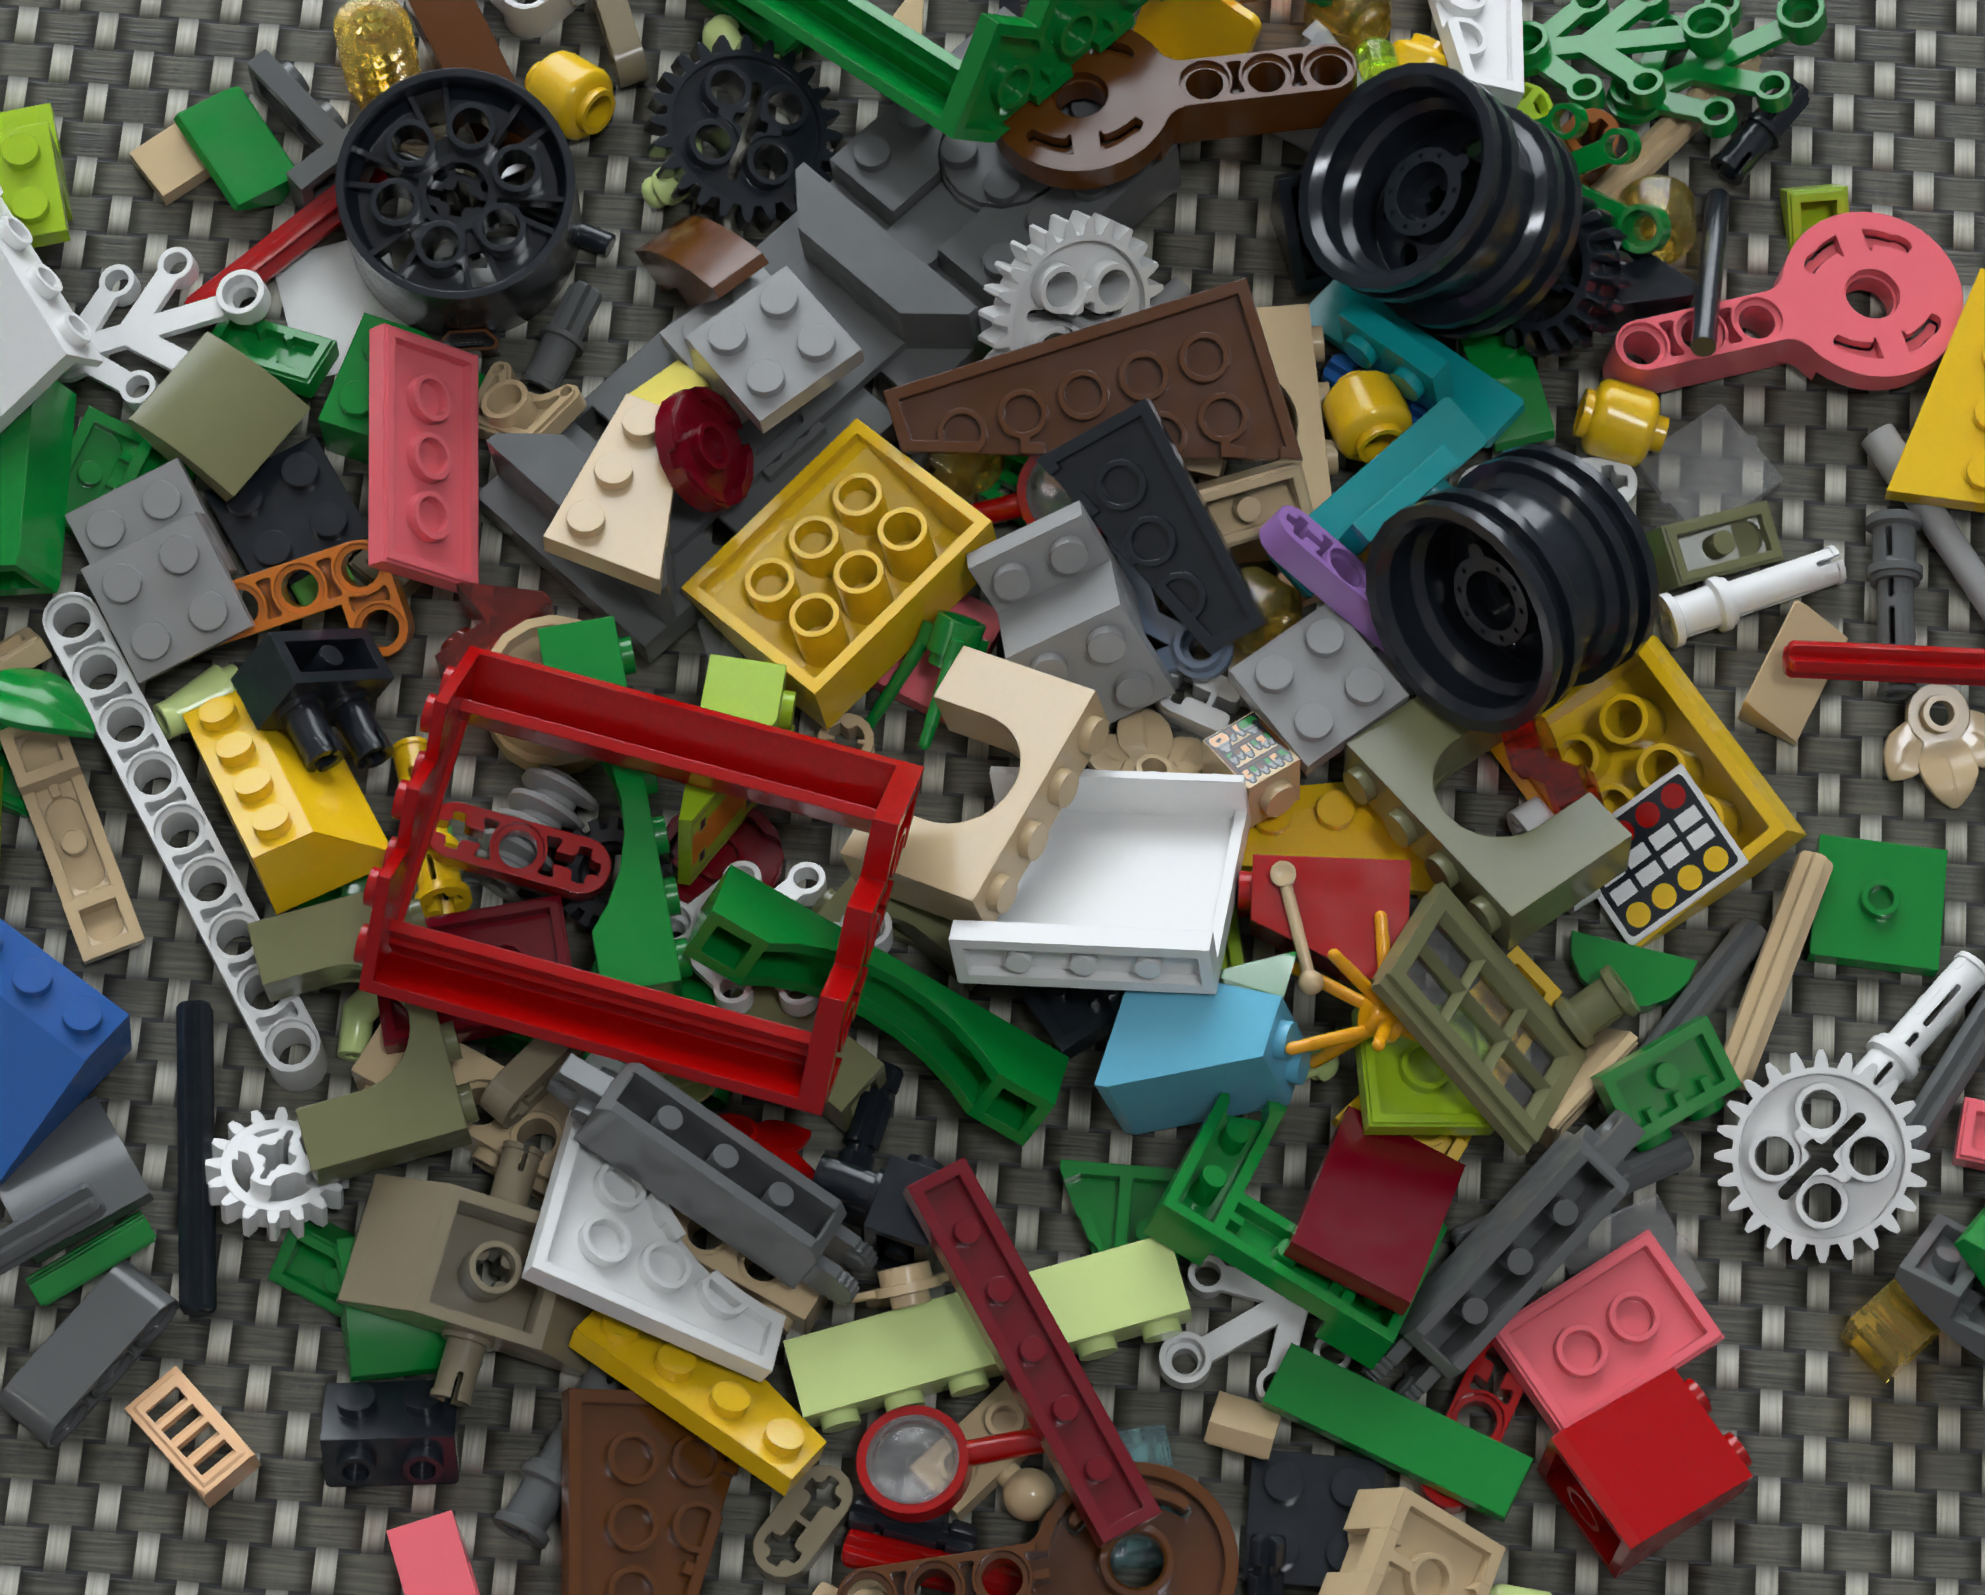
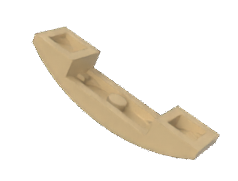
[0,727,146,965]

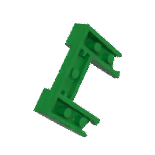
[1143,1092,1448,1370]

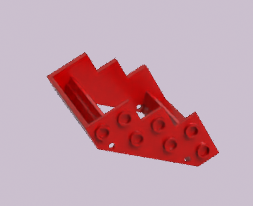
[353,645,924,1116]

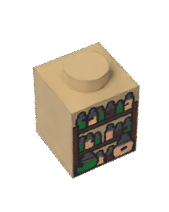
[1202,711,1301,828]

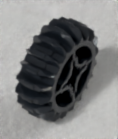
[1494,196,1634,358]

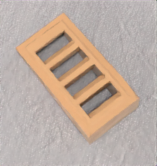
[124,1365,261,1509]

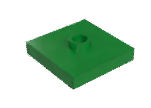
[1807,834,1948,977]

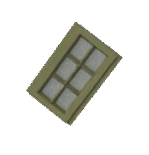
[1371,881,1587,1157]

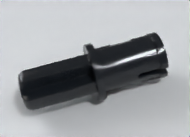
[1710,77,1810,186]

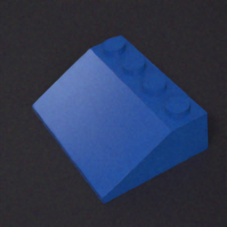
[0,919,132,1186]

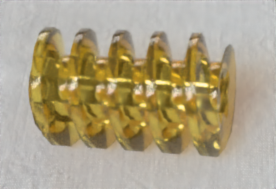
[333,0,422,111]

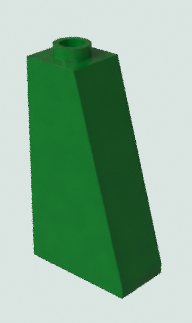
[0,380,76,596]

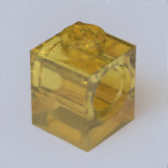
[1839,1278,1943,1384]

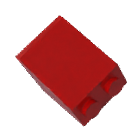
[1237,854,1411,987]
[1537,1367,1753,1579]

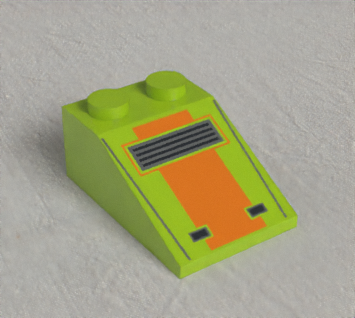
[678,654,797,885]

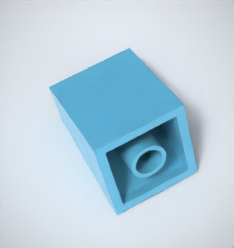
[1094,983,1311,1135]

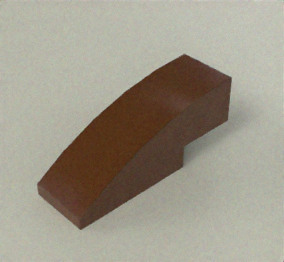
[635,216,769,308]

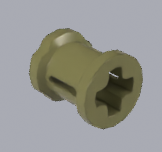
[1554,964,1641,1049]

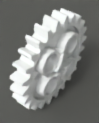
[978,210,1164,360]
[1714,1049,1930,1263]

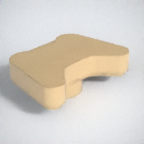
[478,361,586,439]

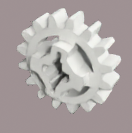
[205,1107,350,1241]

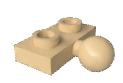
[911,1380,1056,1522]

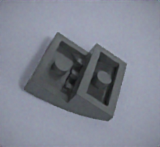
[0,1096,154,1264]
[1894,1213,1985,1361]

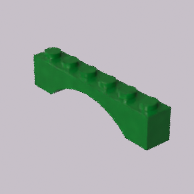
[537,616,693,997]
[683,865,1069,1146]

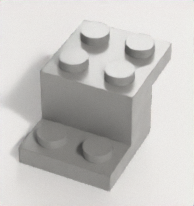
[660,265,865,434]
[65,458,256,684]
[966,500,1176,723]
[1228,603,1417,776]

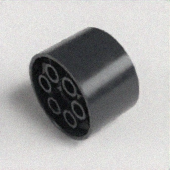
[335,68,582,337]

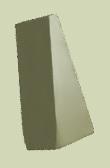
[1645,500,1785,594]

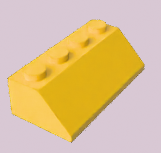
[182,691,388,915]

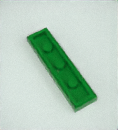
[1262,1343,1534,1523]

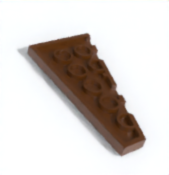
[883,278,1303,461]
[561,1388,739,1595]

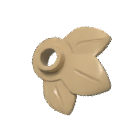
[1883,684,1985,809]
[1087,708,1202,774]
[836,1260,952,1310]

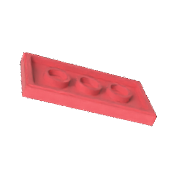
[368,323,479,595]

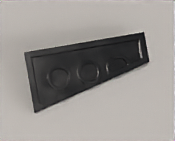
[1035,398,1270,654]

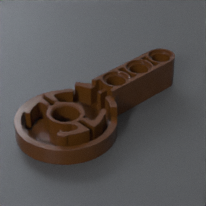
[995,29,1357,189]
[837,1461,1239,1595]

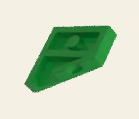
[1060,1159,1180,1266]

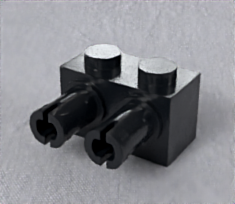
[231,628,394,772]
[812,1154,944,1272]

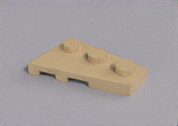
[543,393,676,595]

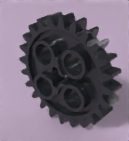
[644,34,843,231]

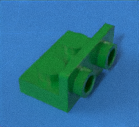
[1590,1016,1742,1152]

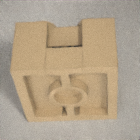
[1318,1487,1506,1595]

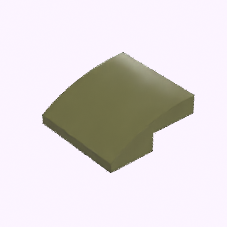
[126,331,311,502]

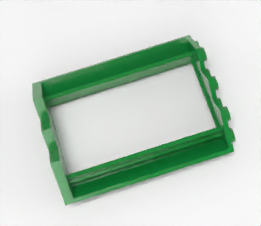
[737,0,1164,143]

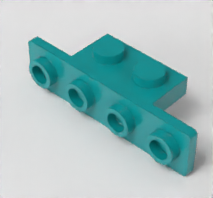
[1309,280,1525,448]
[1268,397,1487,599]

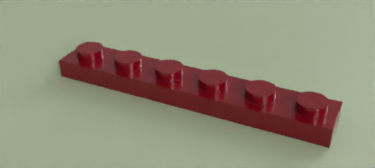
[903,1157,1162,1549]

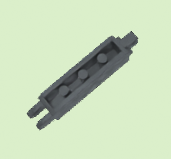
[546,1053,878,1305]
[1362,1109,1646,1402]

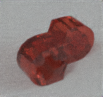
[1502,714,1604,815]

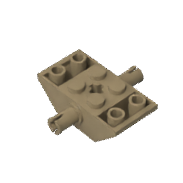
[336,1140,594,1408]

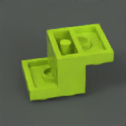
[0,103,73,248]

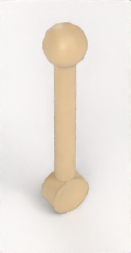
[1270,861,1324,995]

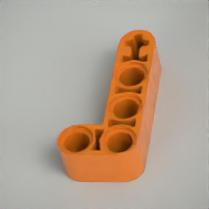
[212,539,415,657]

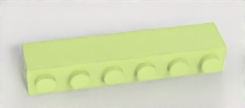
[783,1237,1193,1433]

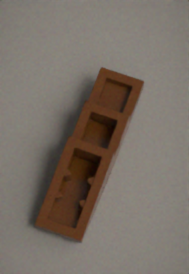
[404,0,530,180]

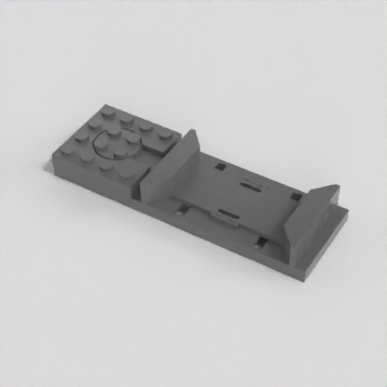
[479,6,1181,664]

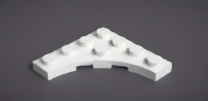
[521,1053,786,1382]

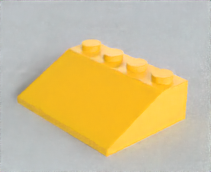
[681,418,997,731]
[1491,635,1807,948]

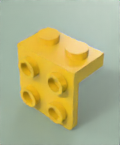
[1133,0,1262,60]

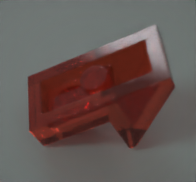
[435,582,554,680]

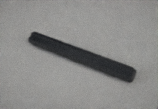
[176,1000,217,1316]

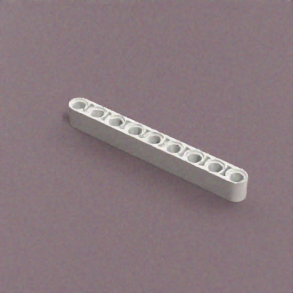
[42,592,328,1092]

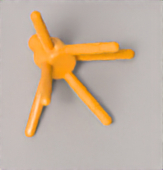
[1285,910,1419,1068]

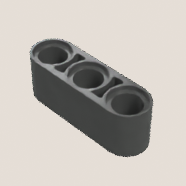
[0,1260,179,1448]

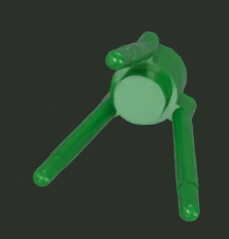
[865,610,990,751]

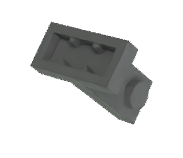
[247,49,402,209]

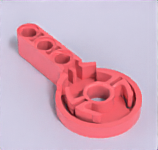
[1602,212,1964,393]

